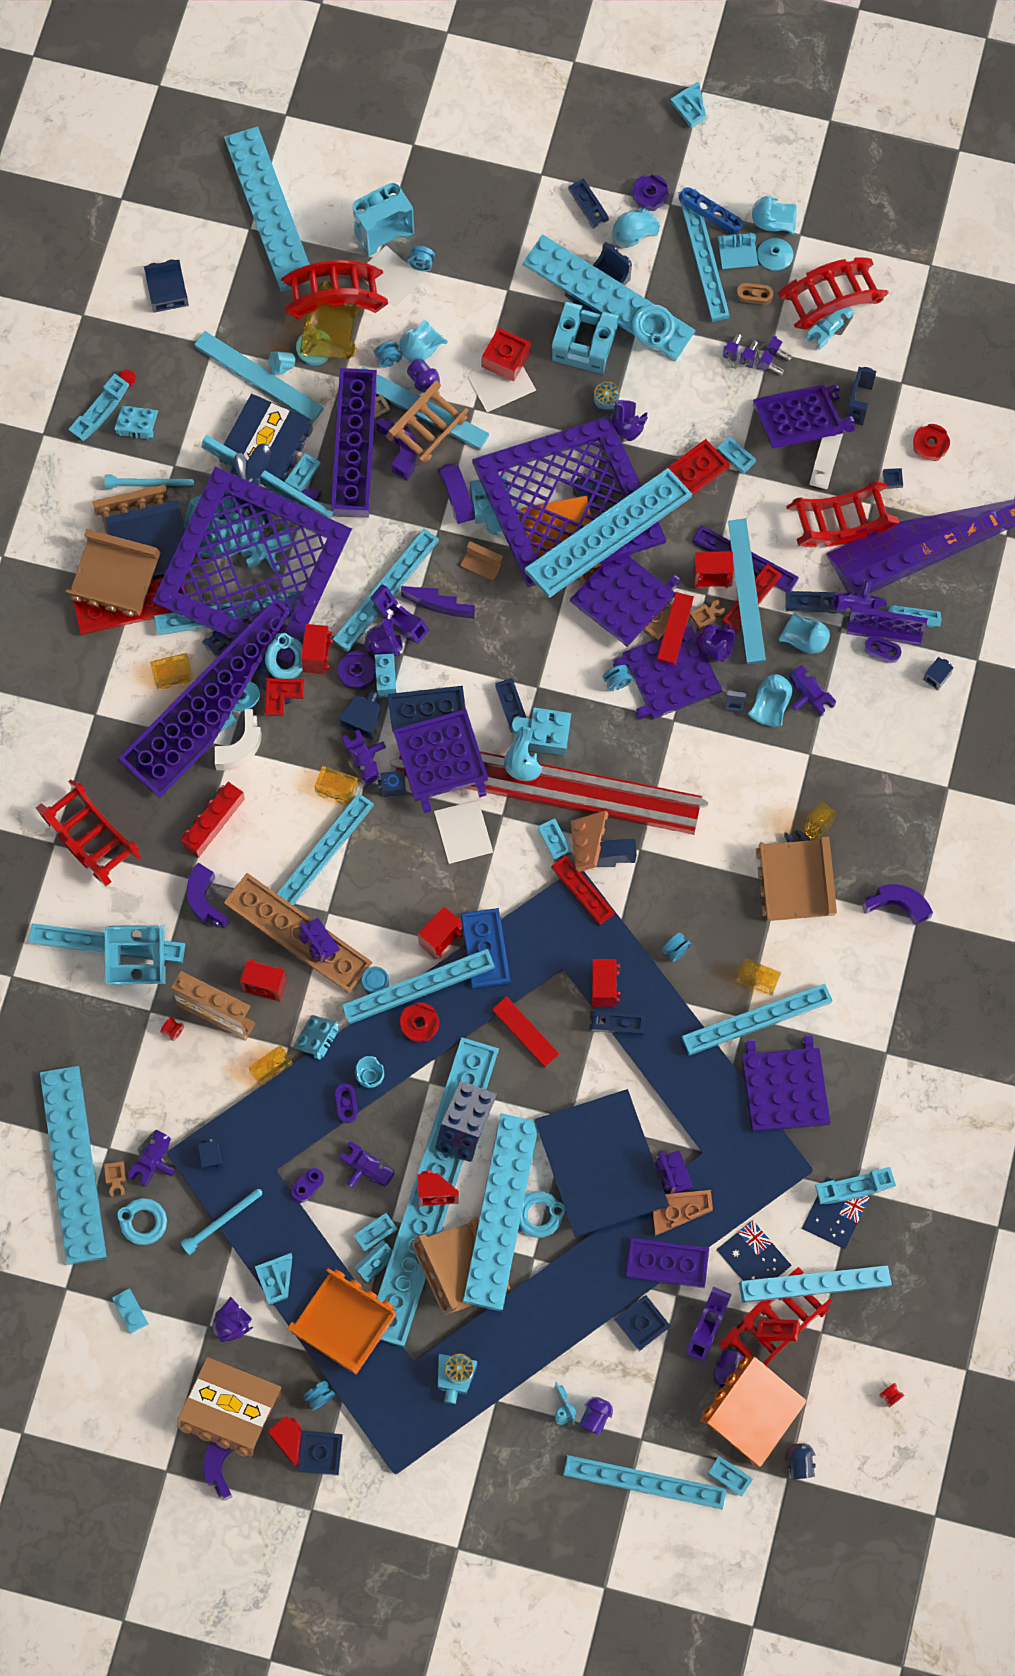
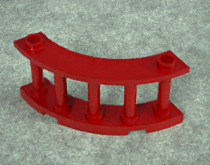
[777,257,889,330]
[281,260,388,320]
[786,481,900,548]
[35,779,141,886]
[718,1267,832,1369]

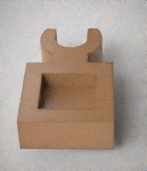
[690,600,725,630]
[104,1161,127,1198]

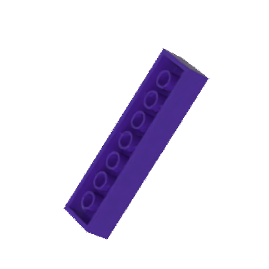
[331,368,377,518]

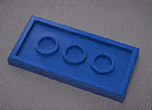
[461,908,510,989]

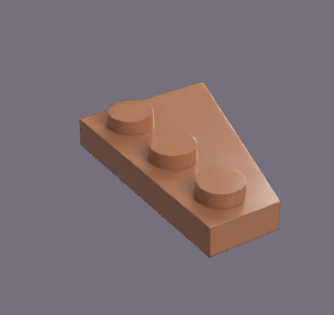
[570,811,609,872]
[653,1190,713,1236]

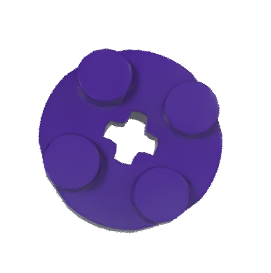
[633,174,668,211]
[338,651,376,689]

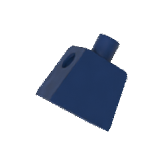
[339,691,381,739]

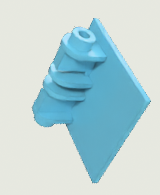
[718,233,758,270]
[115,406,158,440]
[293,1015,339,1060]
[554,1382,577,1425]

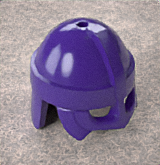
[612,400,648,441]
[212,1296,254,1343]

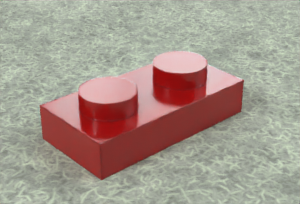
[756,1319,800,1342]

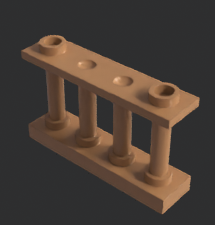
[386,381,469,466]
[92,484,168,535]

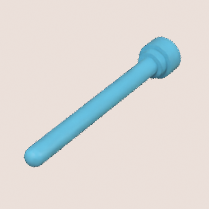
[105,474,194,489]
[180,1189,262,1255]

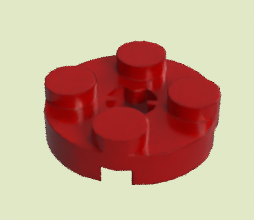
[913,424,950,461]
[400,1003,439,1043]

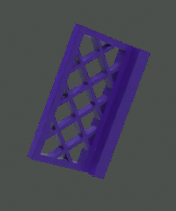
[846,606,928,646]

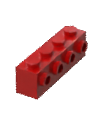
[182,781,245,858]

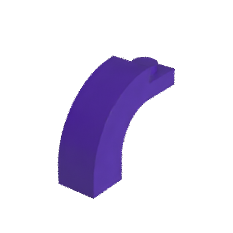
[377,418,417,481]
[437,463,475,524]
[370,584,429,644]
[187,862,230,929]
[862,884,933,925]
[686,1286,732,1361]
[204,1442,234,1501]

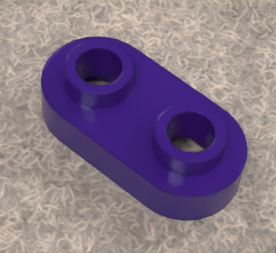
[864,636,902,663]
[335,1083,358,1124]
[290,1168,324,1203]

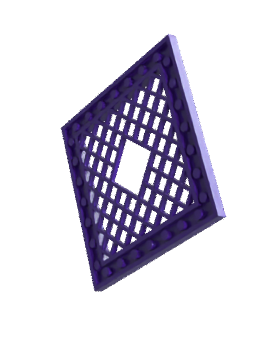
[472,416,667,588]
[152,466,352,665]

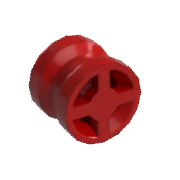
[160,1017,184,1041]
[879,1383,905,1408]

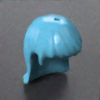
[752,196,797,235]
[612,208,660,248]
[399,320,448,362]
[779,612,830,654]
[748,674,792,728]
[504,727,542,781]

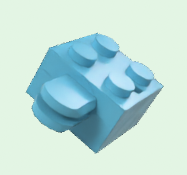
[470,476,511,535]
[511,708,571,756]

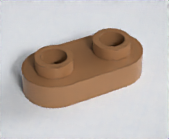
[737,283,774,305]

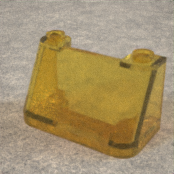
[300,280,363,360]

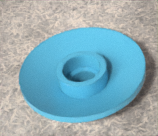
[757,238,793,271]
[232,681,260,711]

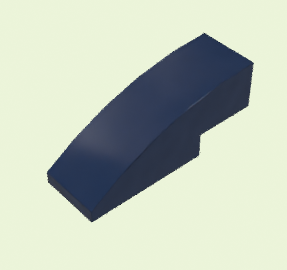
[597,839,637,867]

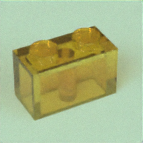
[150,653,194,689]
[314,766,359,805]
[804,801,837,840]
[736,958,781,996]
[248,1045,292,1087]

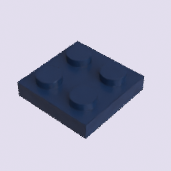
[614,1295,671,1352]
[298,1431,343,1476]

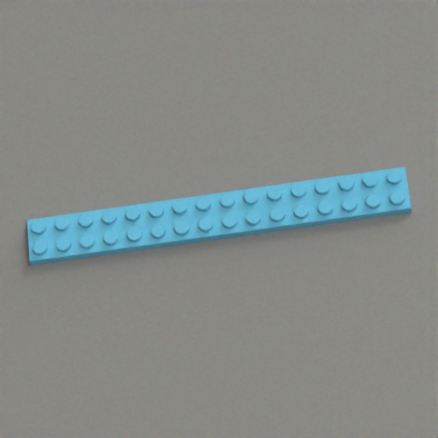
[377,1038,499,1347]

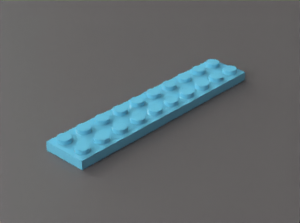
[224,126,310,292]
[522,234,696,361]
[525,468,692,598]
[40,1066,107,1265]
[462,1113,538,1312]

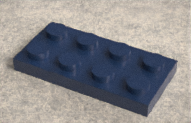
[388,686,466,732]

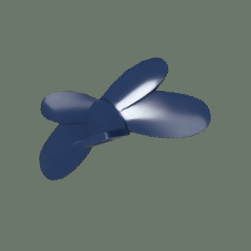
[234,443,271,525]

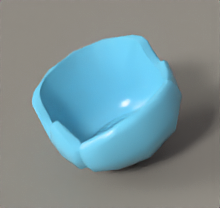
[355,1056,384,1088]

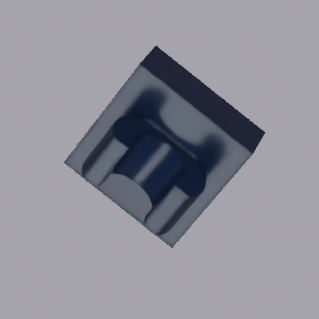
[883,468,903,489]
[725,690,746,712]

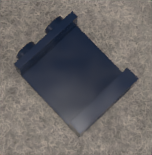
[144,259,189,313]
[846,367,877,426]

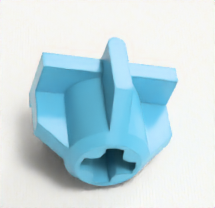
[268,352,295,374]

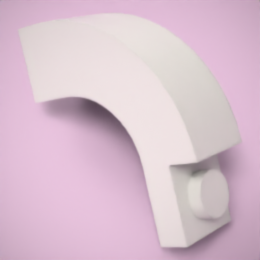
[809,434,843,489]
[215,709,262,771]

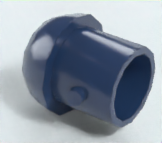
[785,1443,816,1480]

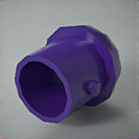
[407,359,440,393]
[713,1351,744,1388]
[579,1397,613,1435]

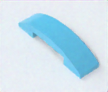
[68,373,129,441]
[815,1167,896,1204]

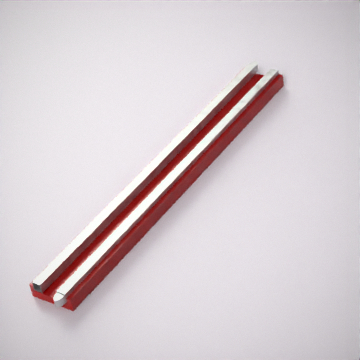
[390,751,709,835]

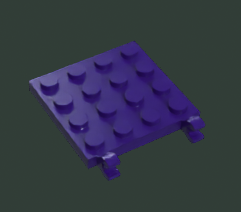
[753,384,855,449]
[570,554,680,647]
[613,625,722,720]
[393,709,488,813]
[741,1034,831,1132]

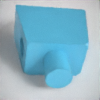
[438,1354,477,1404]

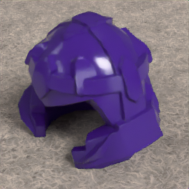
[364,619,403,657]
[697,623,735,662]

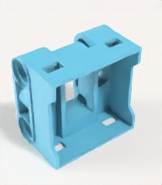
[353,183,414,256]
[552,301,619,374]
[105,925,166,984]

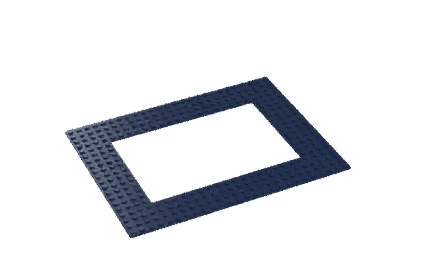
[167,871,813,1475]

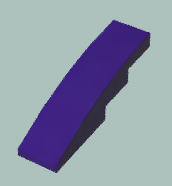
[401,586,475,619]

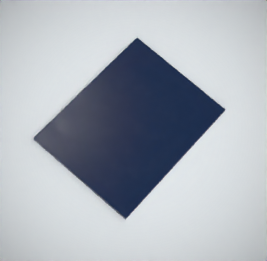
[534,1089,669,1237]

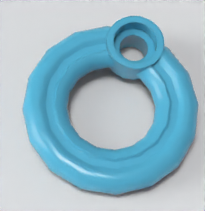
[632,304,675,350]
[265,633,303,679]
[519,1191,566,1238]
[118,1198,167,1245]

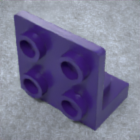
[298,918,340,963]
[655,1150,693,1194]

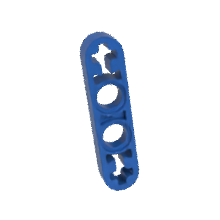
[679,187,743,234]

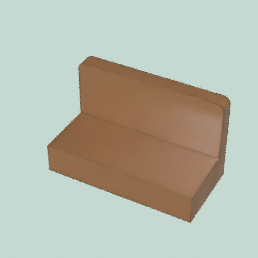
[461,541,503,581]

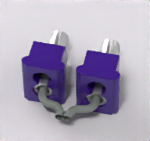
[723,334,759,369]
[755,336,792,375]

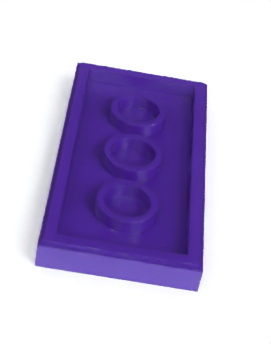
[625,1238,710,1289]

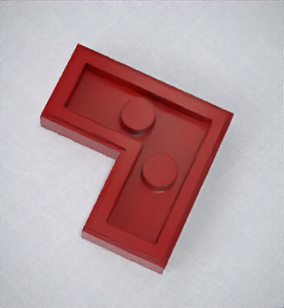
[264,678,305,716]

